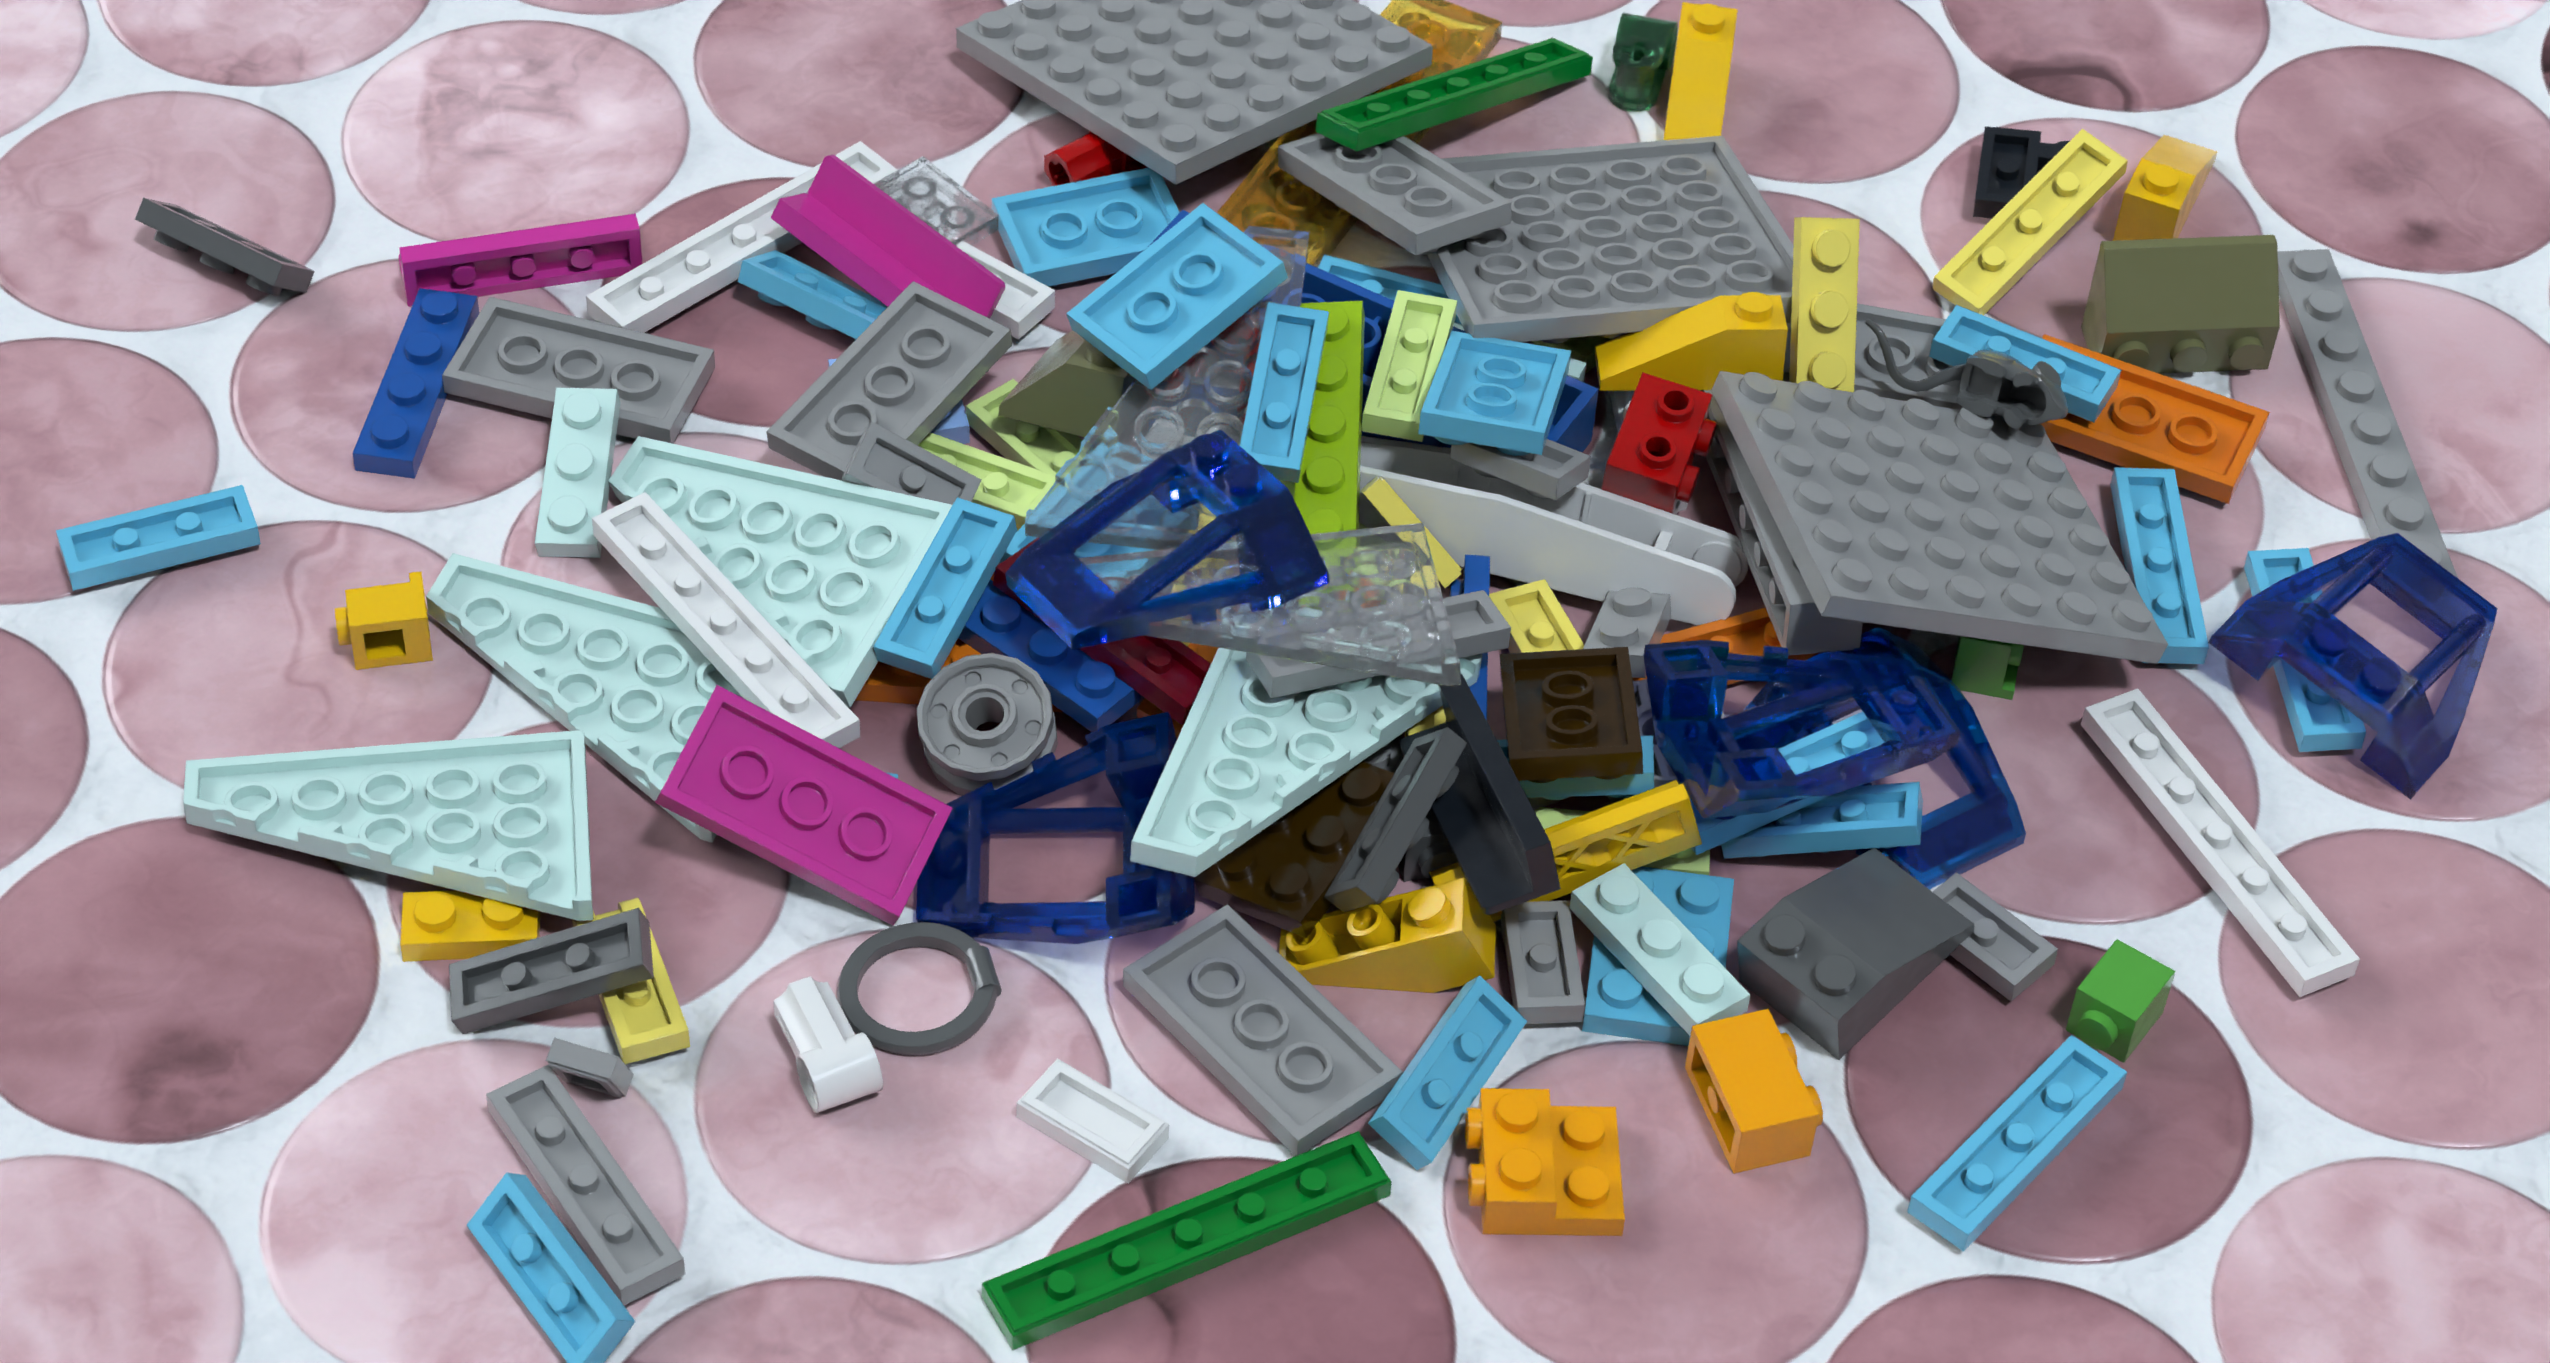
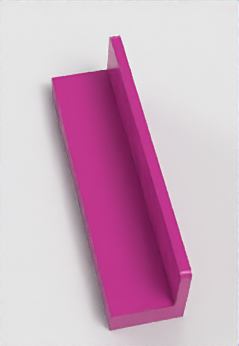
[770,155,1006,319]
[398,214,643,307]

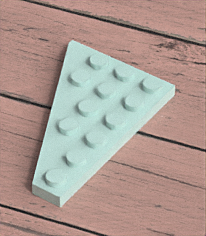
[608,436,952,708]
[426,553,743,843]
[1130,598,1482,877]
[183,730,593,921]

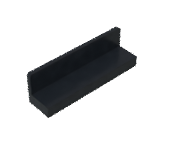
[1400,674,1561,915]

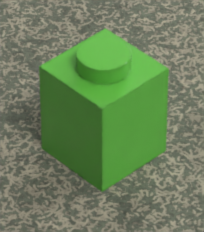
[2066,939,2176,1063]

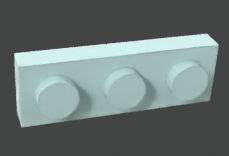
[535,388,621,558]
[1569,863,1750,1036]

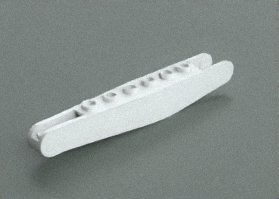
[1141,408,1749,625]

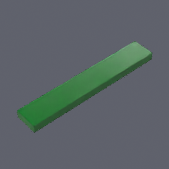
[1316,38,1593,152]
[982,1131,1392,1351]

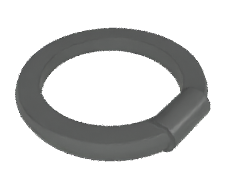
[837,922,1002,1056]

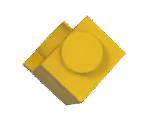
[335,571,433,670]

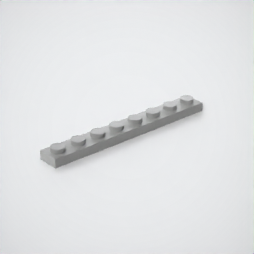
[2278,249,2460,602]

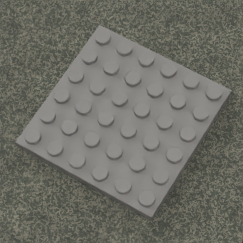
[956,0,1433,185]
[1427,136,1793,344]
[1711,371,2168,664]

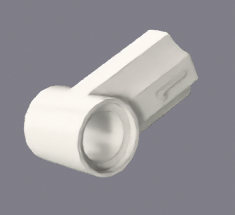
[773,977,883,1113]

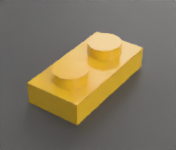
[400,890,540,962]

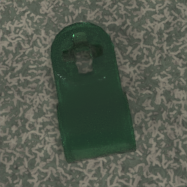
[1609,13,1678,112]

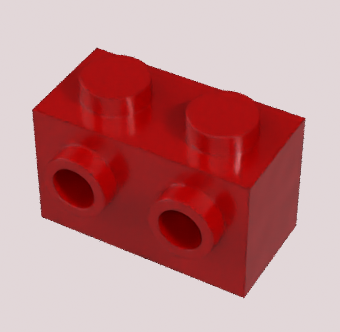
[1601,372,1717,513]

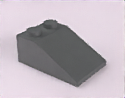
[1737,848,1975,1060]

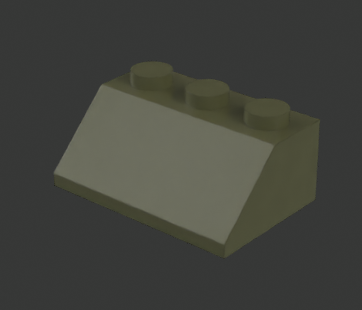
[2081,235,2280,374]
[998,330,1167,445]

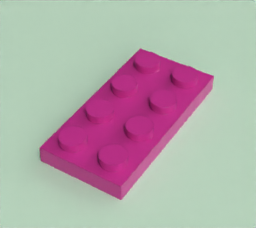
[655,685,953,926]

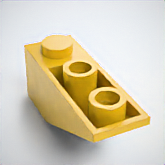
[1279,878,1496,993]

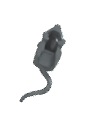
[1865,319,2068,429]

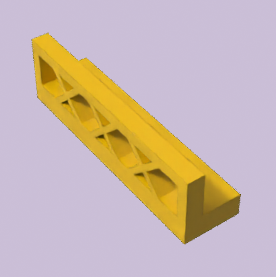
[1429,780,1702,922]

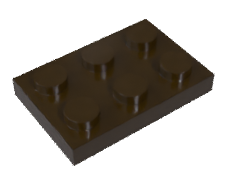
[1499,647,1643,783]
[1193,761,1395,938]

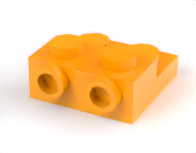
[1465,1088,1625,1236]

